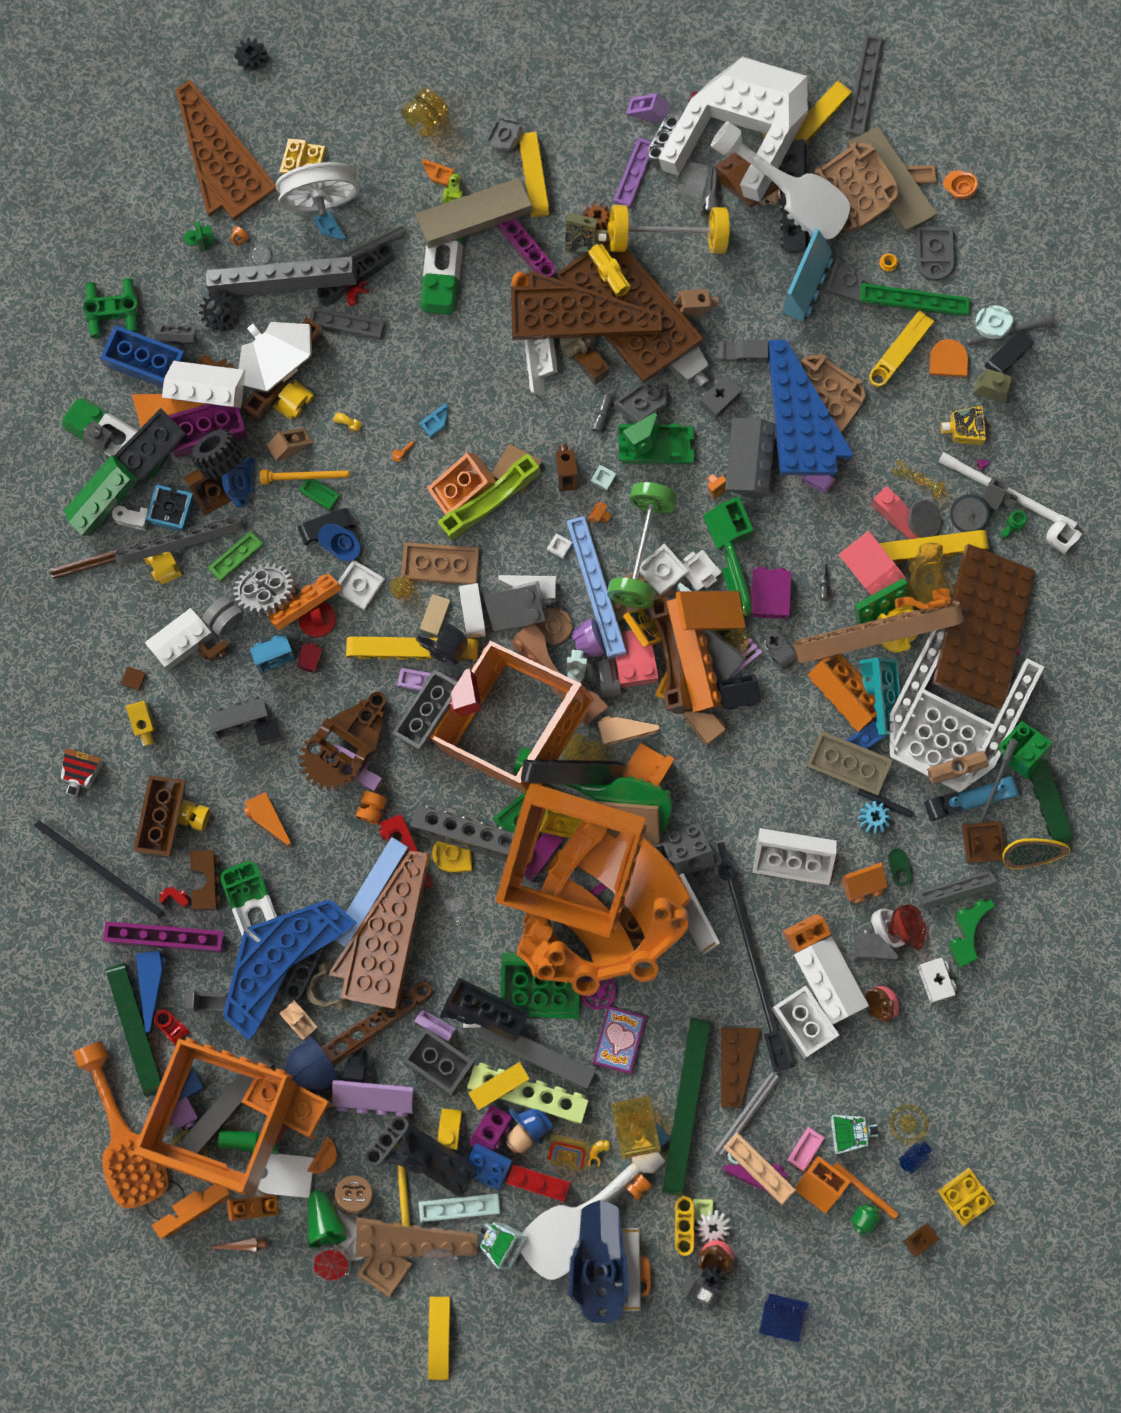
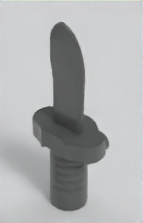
[819,563,830,601]

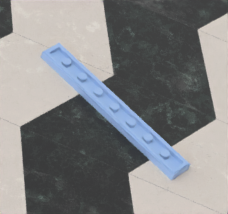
[567,516,626,659]

